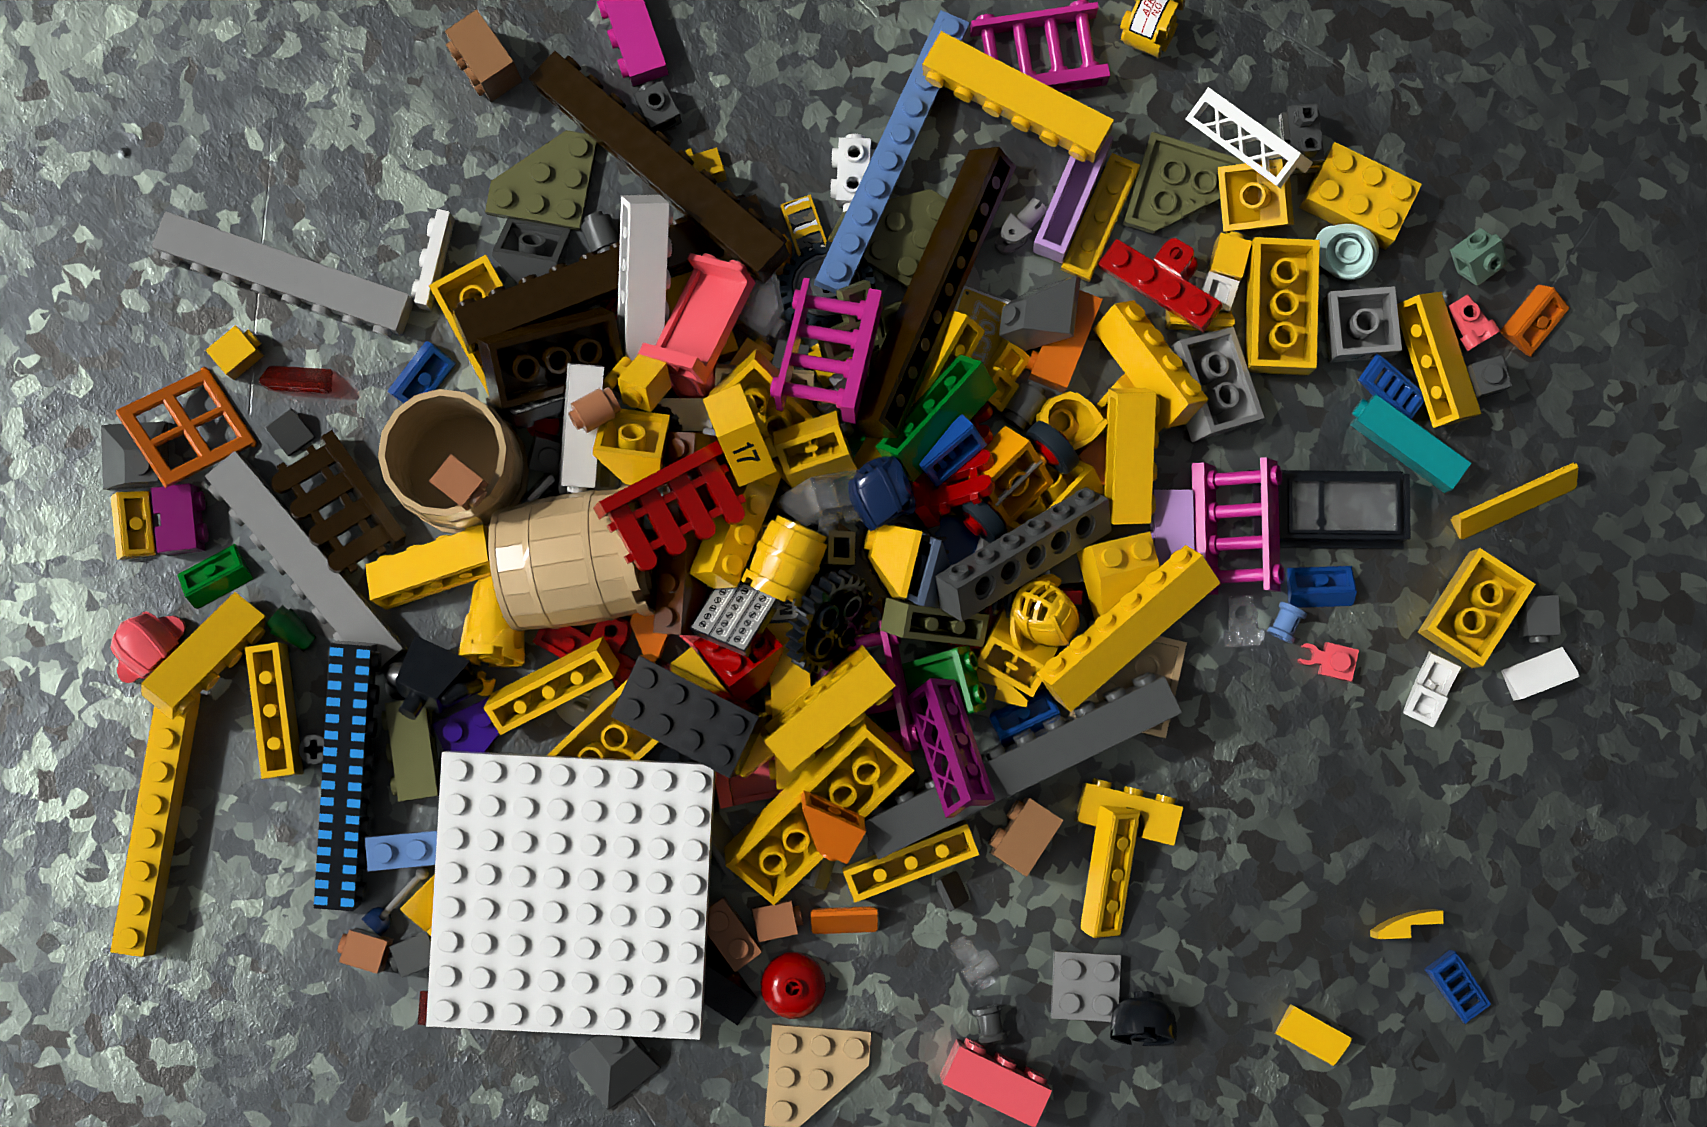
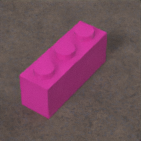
[597,0,669,87]

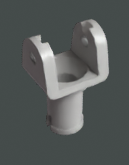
[995,198,1047,255]

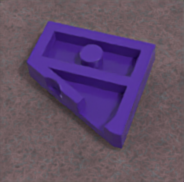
[432,697,500,752]

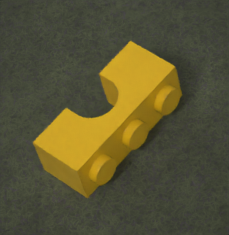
[1074,778,1183,846]

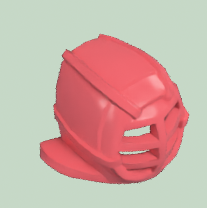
[110,611,186,683]

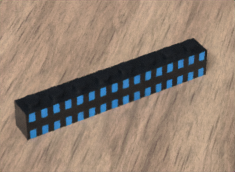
[314,640,382,911]

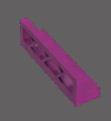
[906,678,996,818]

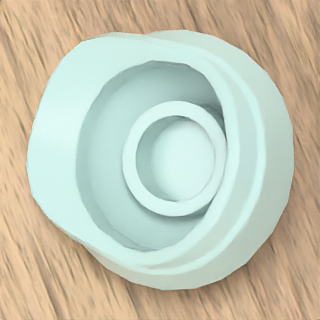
[1315,224,1379,280]

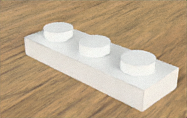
[411,209,455,311]

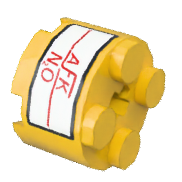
[1120,0,1185,58]

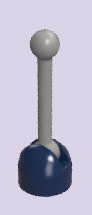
[362,866,429,936]

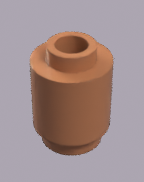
[568,387,621,433]

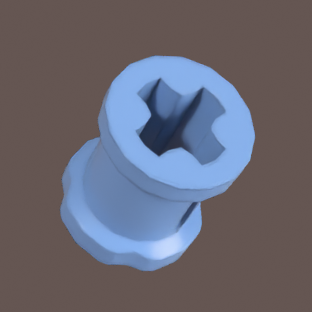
[1267,602,1307,644]

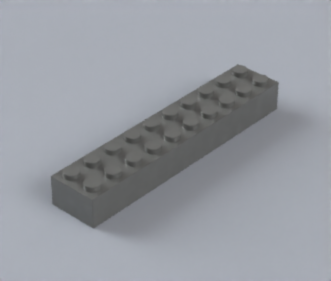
[864,671,1182,860]

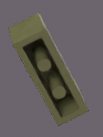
[880,598,989,647]
[381,700,440,802]

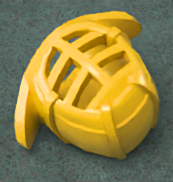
[1010,574,1080,650]

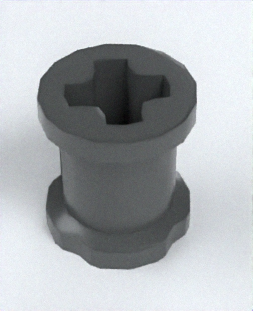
[299,735,324,765]
[972,1004,1008,1044]

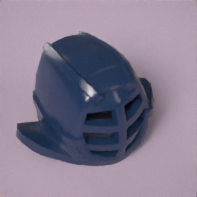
[848,456,916,531]

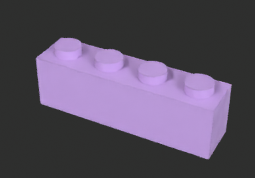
[1033,135,1113,264]

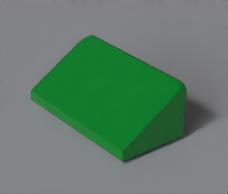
[177,544,253,609]

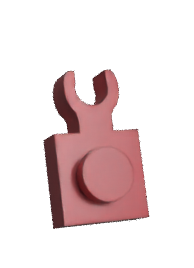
[1297,642,1359,682]

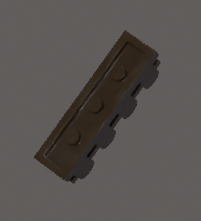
[272,430,406,574]

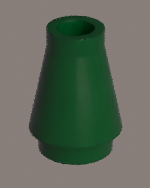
[266,605,316,652]

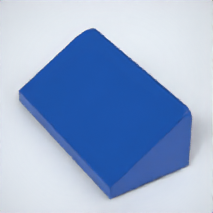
[387,341,456,404]
[1286,566,1357,608]
[989,688,1061,747]

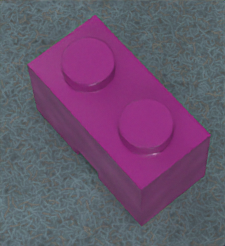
[151,483,209,556]

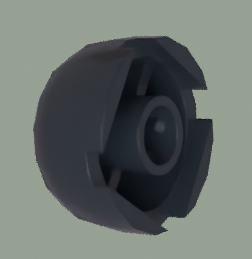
[1110,991,1177,1046]

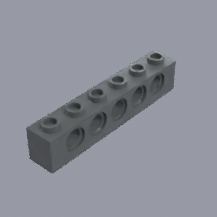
[935,487,1112,622]

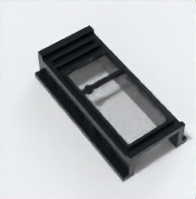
[1247,470,1411,549]

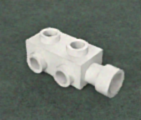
[830,134,876,218]

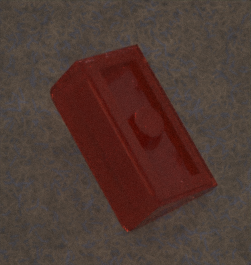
[259,366,333,394]

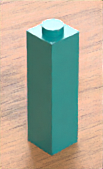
[1350,394,1471,493]

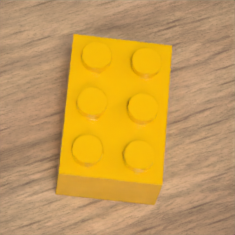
[1299,142,1422,250]
[1418,548,1536,668]

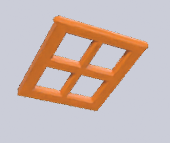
[116,367,256,488]

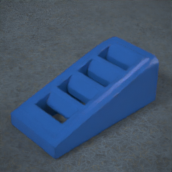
[1358,354,1424,419]
[919,414,987,488]
[1424,950,1491,1024]

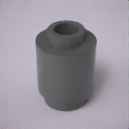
[581,211,620,254]
[1002,381,1047,431]

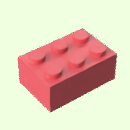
[940,1037,1052,1127]

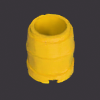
[741,515,827,607]

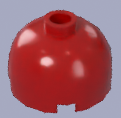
[760,952,826,1019]

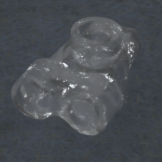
[1224,595,1264,647]
[950,936,1001,990]

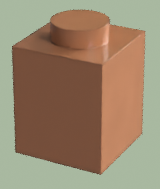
[429,454,488,511]
[752,899,803,942]
[337,928,394,974]

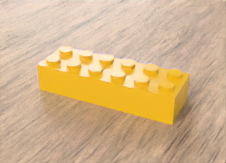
[724,716,915,905]

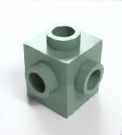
[1450,228,1508,286]

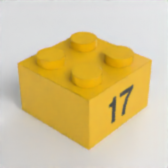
[703,383,778,487]

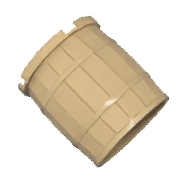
[378,389,529,534]
[488,484,659,631]

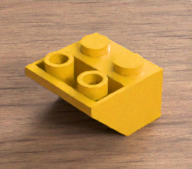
[773,411,858,493]
[976,607,1059,697]

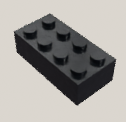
[611,654,768,778]

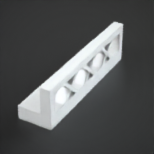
[1185,87,1313,189]

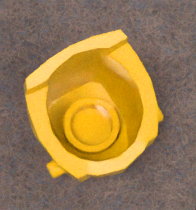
[1036,391,1108,450]

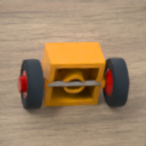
[955,421,1079,543]

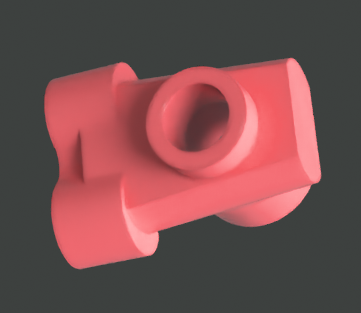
[1448,294,1500,351]

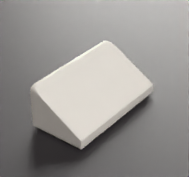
[1501,647,1580,701]

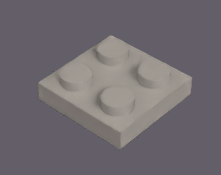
[1051,951,1121,1022]

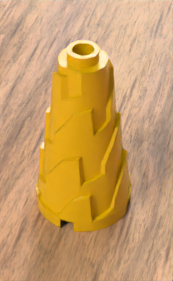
[458,575,525,668]

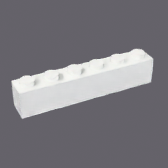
[615,195,673,391]

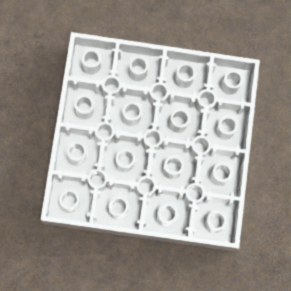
[426,751,716,1040]

